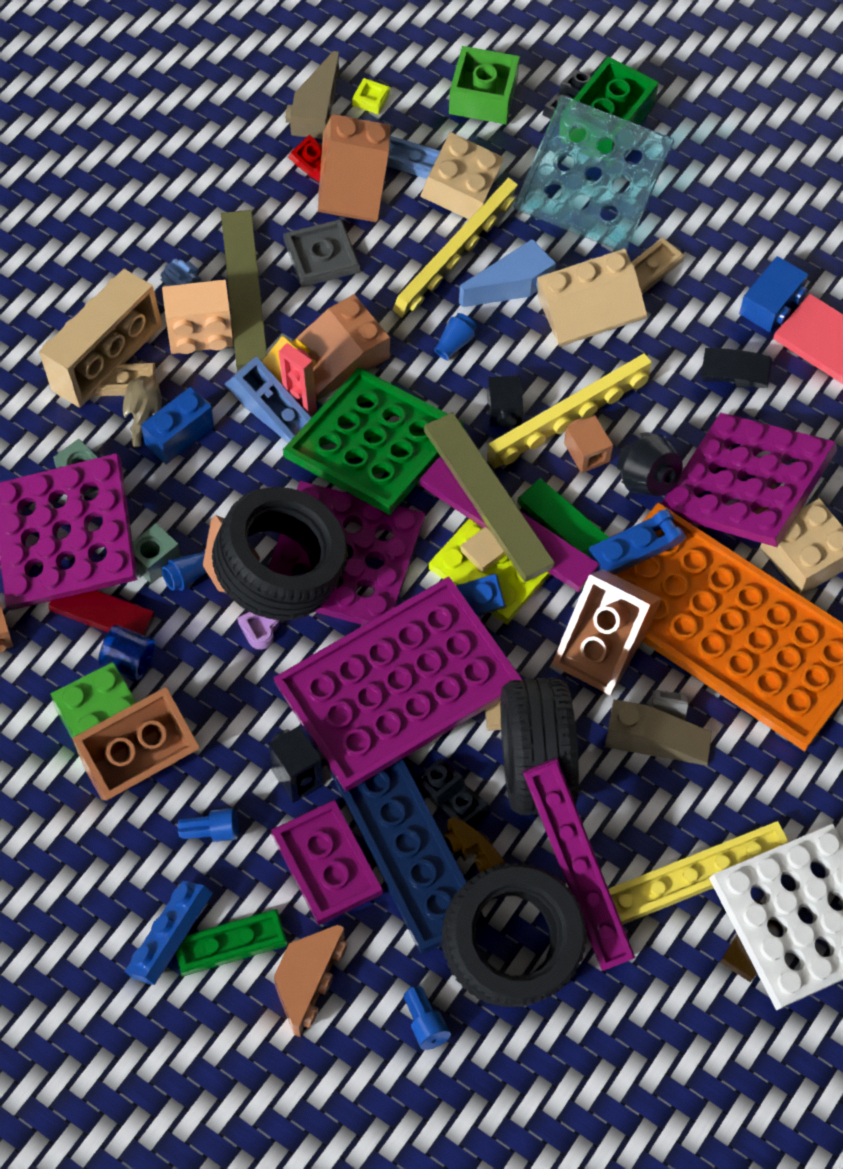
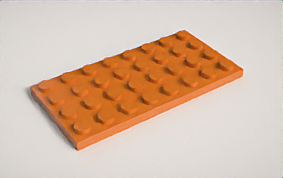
[615,503,843,751]

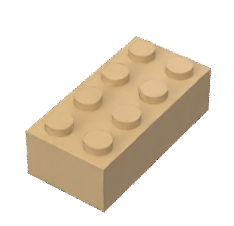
[39,269,163,408]

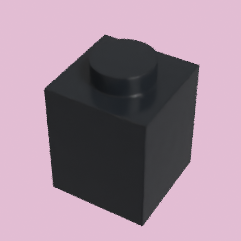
[487,375,523,428]

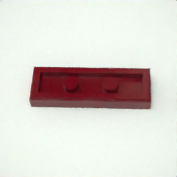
[48,590,155,645]

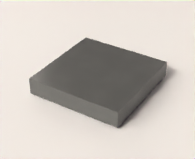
[283,219,360,288]

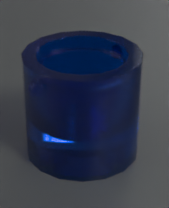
[98,624,155,680]

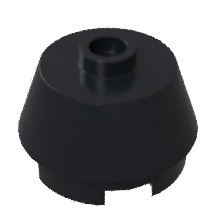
[617,432,683,496]

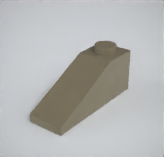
[286,51,339,139]
[605,699,712,766]

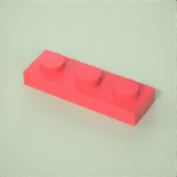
[279,343,317,417]

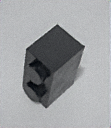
[268,726,323,803]

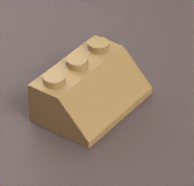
[537,249,647,347]

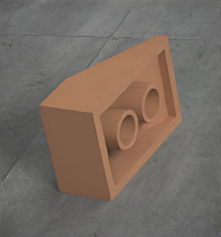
[317,114,391,222]
[292,294,390,400]
[551,569,662,695]

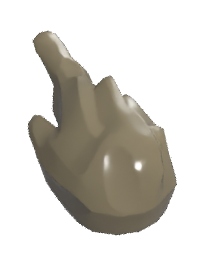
[123,376,162,447]

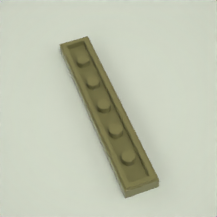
[221,210,267,371]
[424,412,555,582]

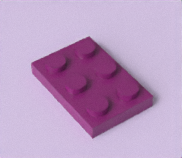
[271,800,383,926]

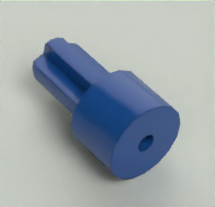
[178,808,239,842]
[404,986,451,1050]

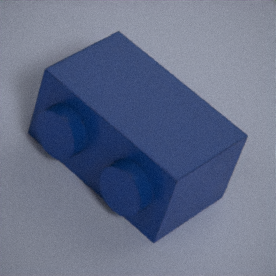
[739,256,809,332]
[141,387,214,464]

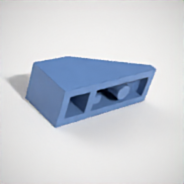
[459,239,556,307]
[224,356,311,443]

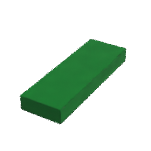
[517,478,609,558]
[175,909,287,977]

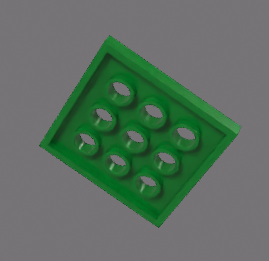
[283,367,464,515]

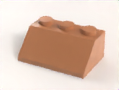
[72,687,200,801]

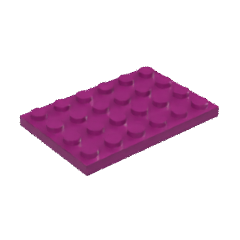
[273,576,522,792]

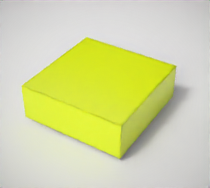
[352,78,391,115]

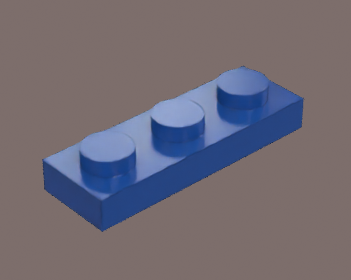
[124,881,213,985]

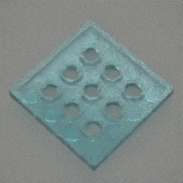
[513,95,674,251]

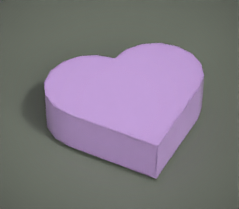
[237,612,280,650]

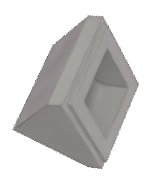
[651,690,688,721]

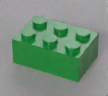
[559,56,659,163]

